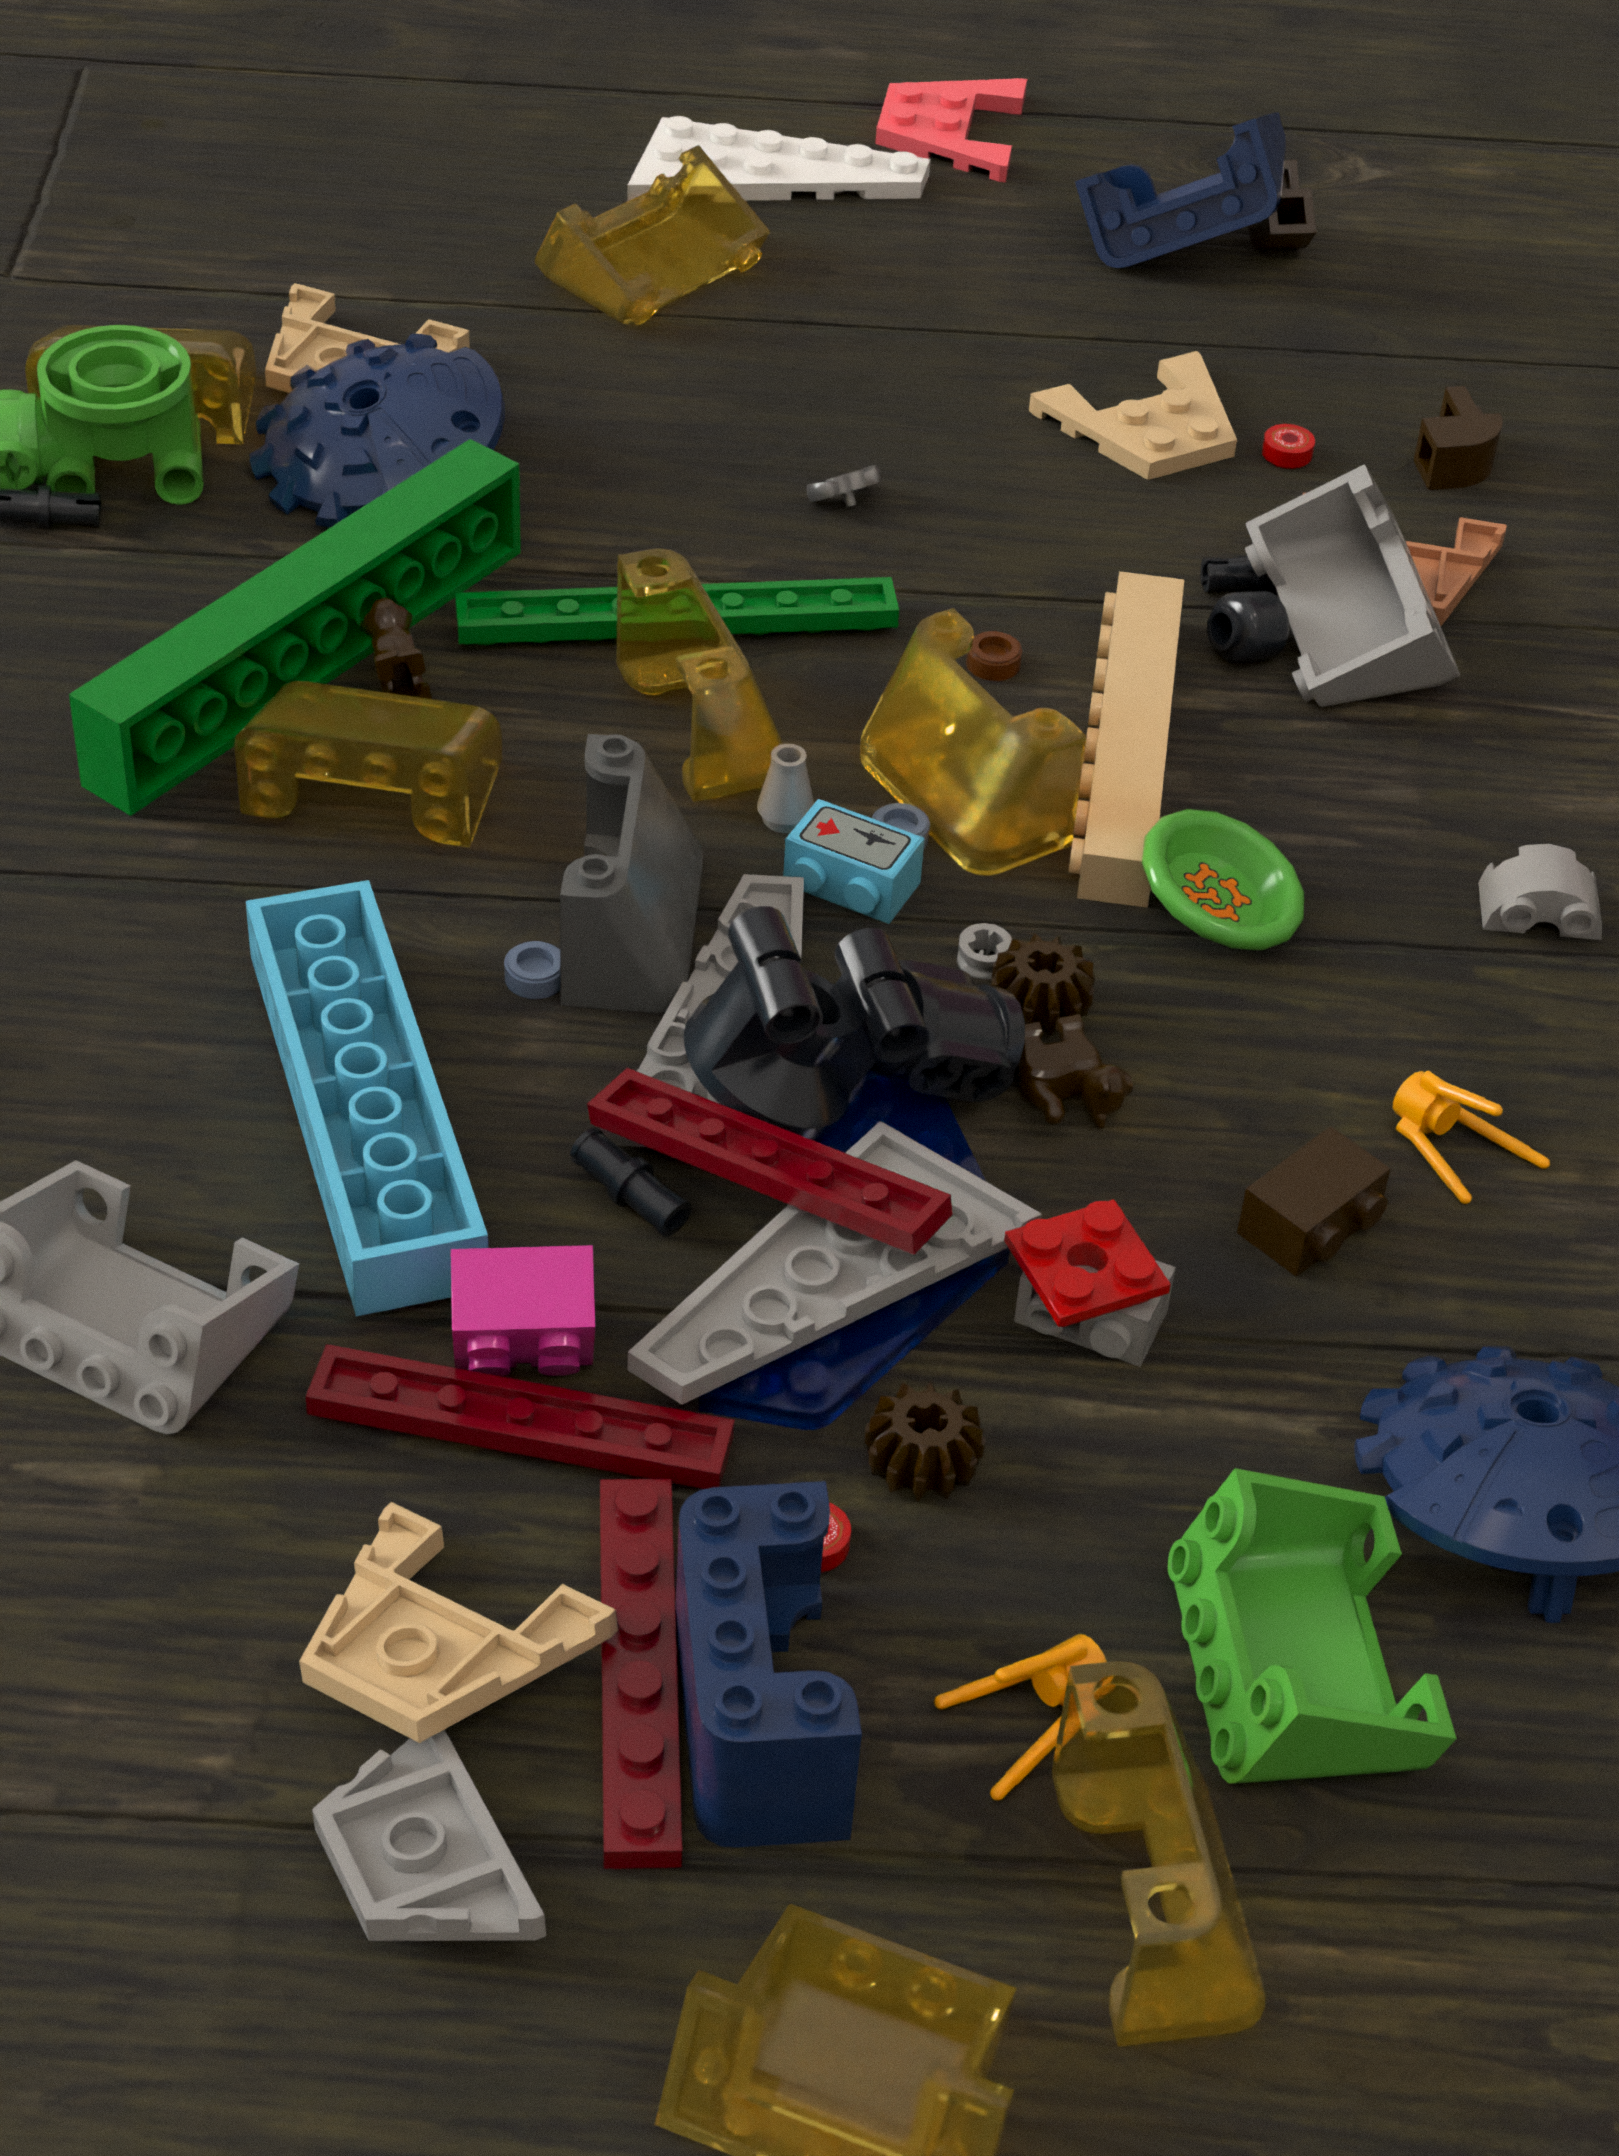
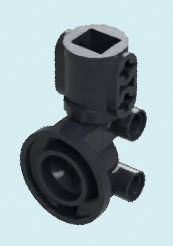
[684,906,1025,1140]

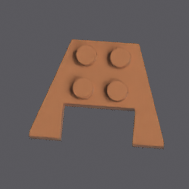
[1303,492,1507,626]

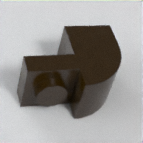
[1247,160,1317,250]
[1413,386,1503,490]

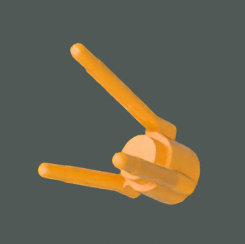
[1393,1071,1550,1204]
[934,1634,1110,1801]

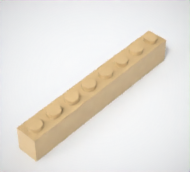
[1068,571,1184,908]

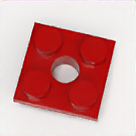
[1004,1199,1171,1327]

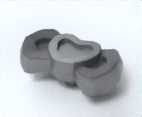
[807,465,881,507]

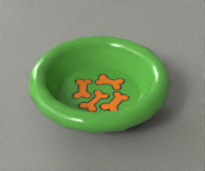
[1142,809,1305,951]

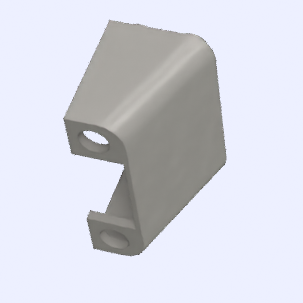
[0,1160,299,1434]

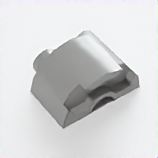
[1478,844,1602,940]

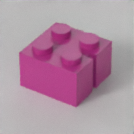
[451,1245,595,1376]

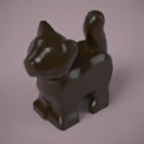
[360,598,433,720]
[1014,1014,1133,1129]

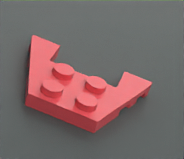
[876,78,1027,183]

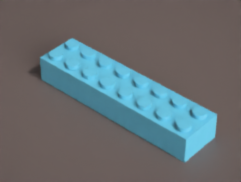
[246,880,488,1316]

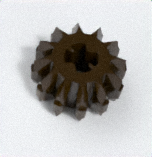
[991,933,1095,1036]
[864,1380,985,1502]

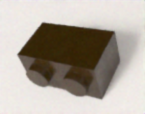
[1237,1126,1391,1277]

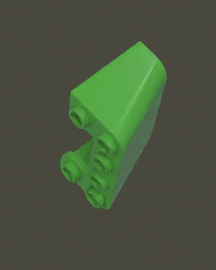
[1168,1468,1457,1784]

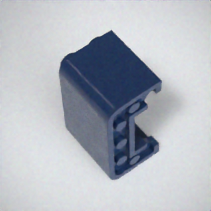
[676,1481,862,1848]

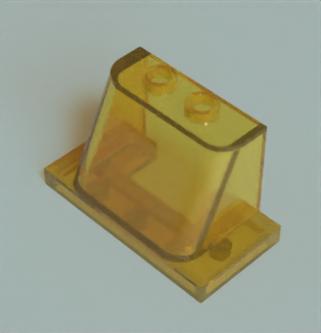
[655,1904,1017,2156]

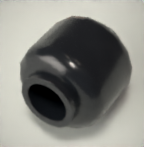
[1207,591,1290,663]

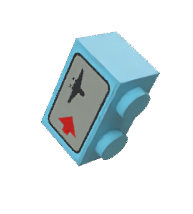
[783,799,925,924]

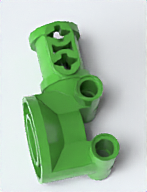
[0,325,203,505]

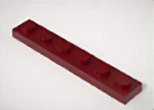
[587,1068,953,1255]
[305,1344,735,1489]
[600,1479,682,1869]

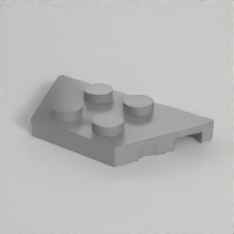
[312,1730,546,1941]

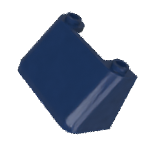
[1075,112,1286,268]

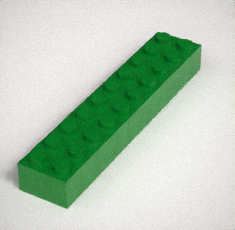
[69,439,521,816]

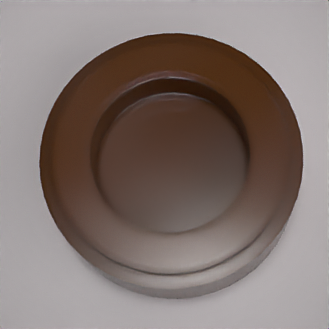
[966,631,1022,681]

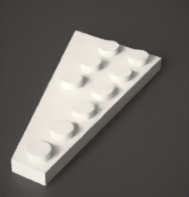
[627,116,930,202]

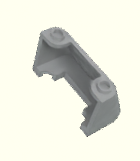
[1245,464,1460,707]

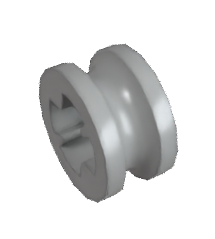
[957,923,1012,980]

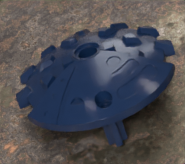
[249,334,505,527]
[1354,1346,1619,1623]

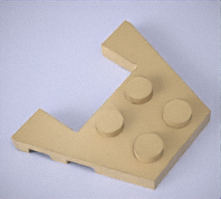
[265,283,470,393]
[1029,351,1237,480]
[299,1502,618,1743]

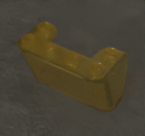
[616,548,783,802]
[234,681,502,847]
[1051,1661,1265,2047]

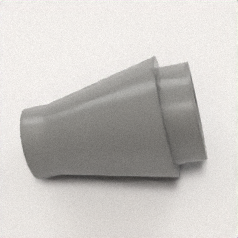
[757,744,814,833]

